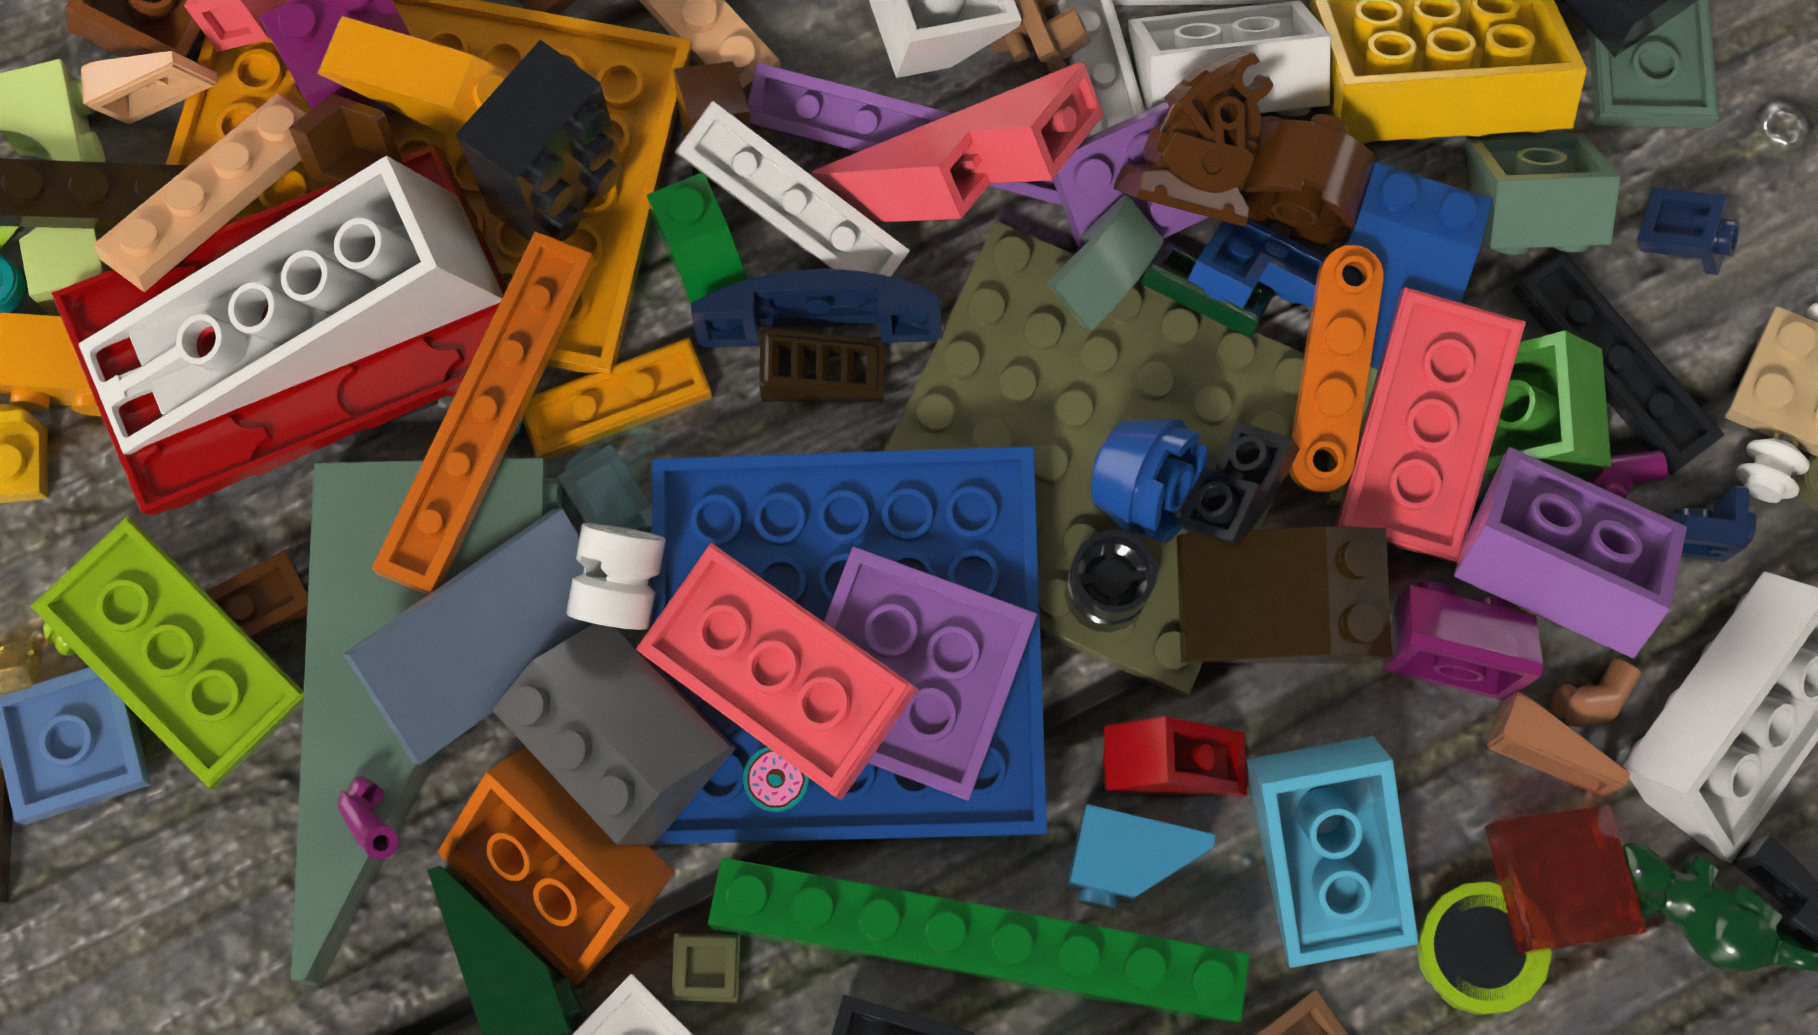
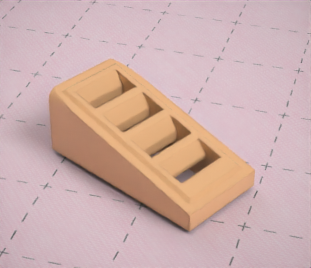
[81,51,218,125]

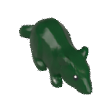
[1622,843,1818,972]

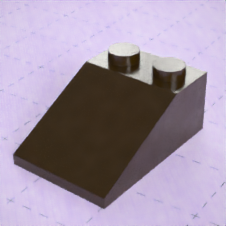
[1177,527,1392,664]

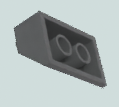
[491,624,736,846]

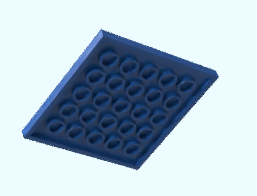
[652,446,1047,845]

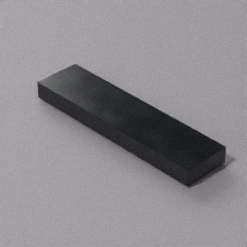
[1512,251,1725,476]

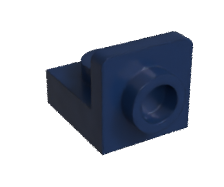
[1637,187,1740,275]
[1667,486,1756,562]

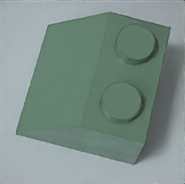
[1465,133,1621,255]

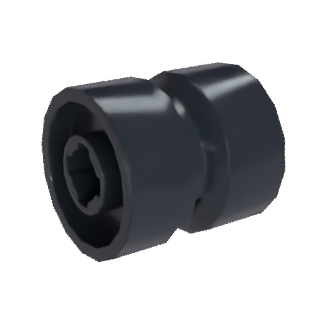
[1065,530,1157,633]

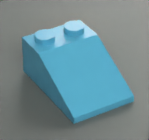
[1247,736,1418,968]

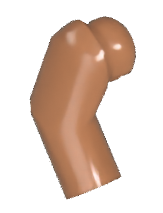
[1550,659,1641,727]

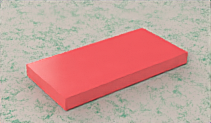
[1334,287,1526,563]
[636,543,919,800]

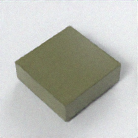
[671,933,742,1003]

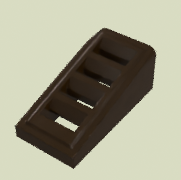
[759,330,884,402]

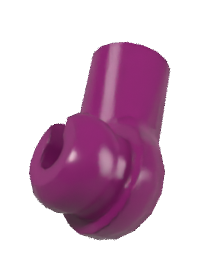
[1589,450,1668,499]
[337,775,398,860]

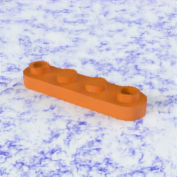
[1289,245,1384,494]

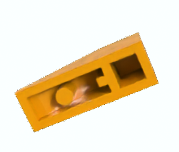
[317,16,510,140]

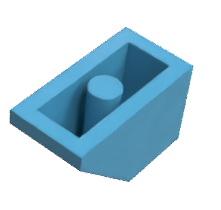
[1065,804,1216,910]

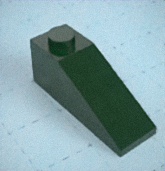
[427,866,582,1035]

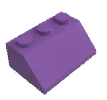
[1454,447,1687,659]

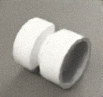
[566,523,666,630]

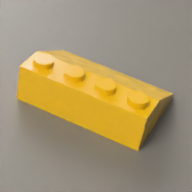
[1309,0,1587,144]

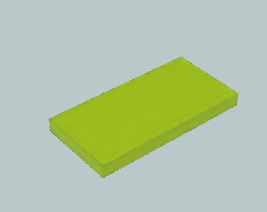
[30,516,304,790]

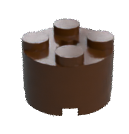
[1240,114,1375,243]

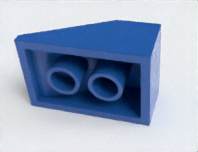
[1342,162,1493,370]

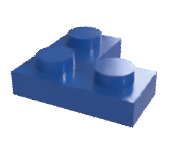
[1188,218,1326,308]

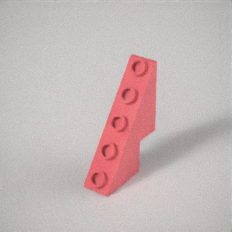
[810,62,1104,223]

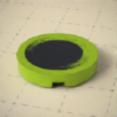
[1416,881,1552,1015]

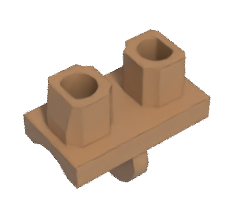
[989,0,1091,74]

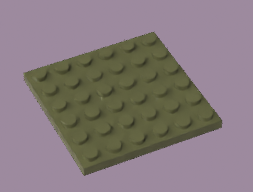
[885,221,1305,699]

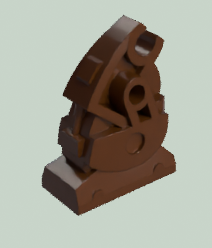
[1113,51,1273,227]

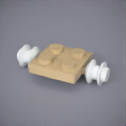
[1724,288,1818,503]

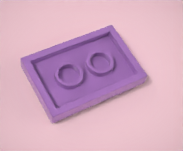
[1053,102,1209,250]

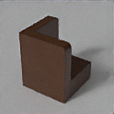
[289,93,402,187]

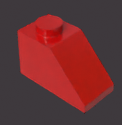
[1103,716,1247,797]

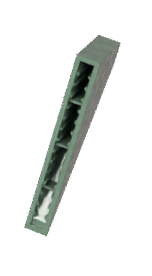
[291,458,562,985]

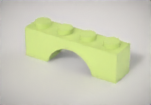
[0,59,112,316]

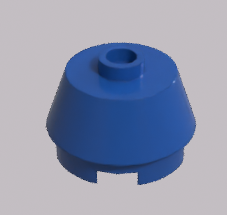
[1091,419,1208,543]

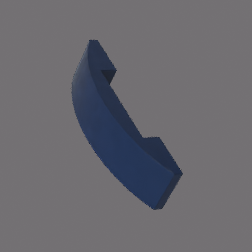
[691,269,942,348]

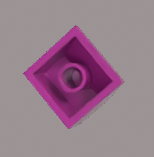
[258,0,411,117]
[1381,581,1543,700]

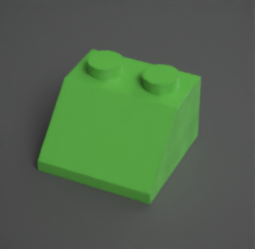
[1483,330,1611,478]

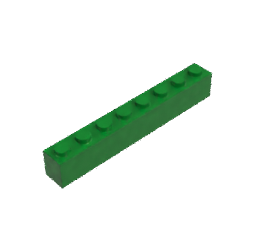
[708,857,1250,1025]

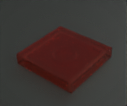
[1485,805,1646,955]

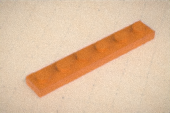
[371,232,595,595]

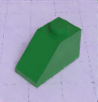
[647,173,747,306]

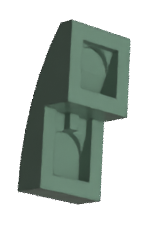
[1046,195,1164,331]

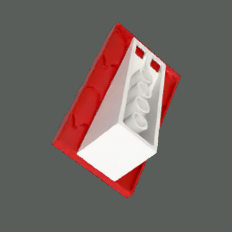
[51,145,507,516]

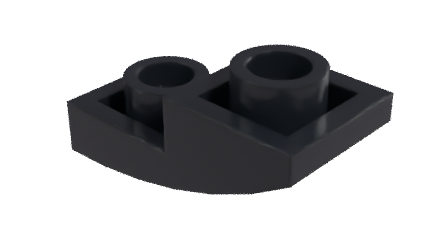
[1177,422,1300,546]

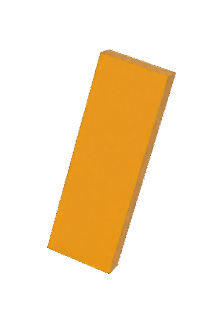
[522,338,712,461]

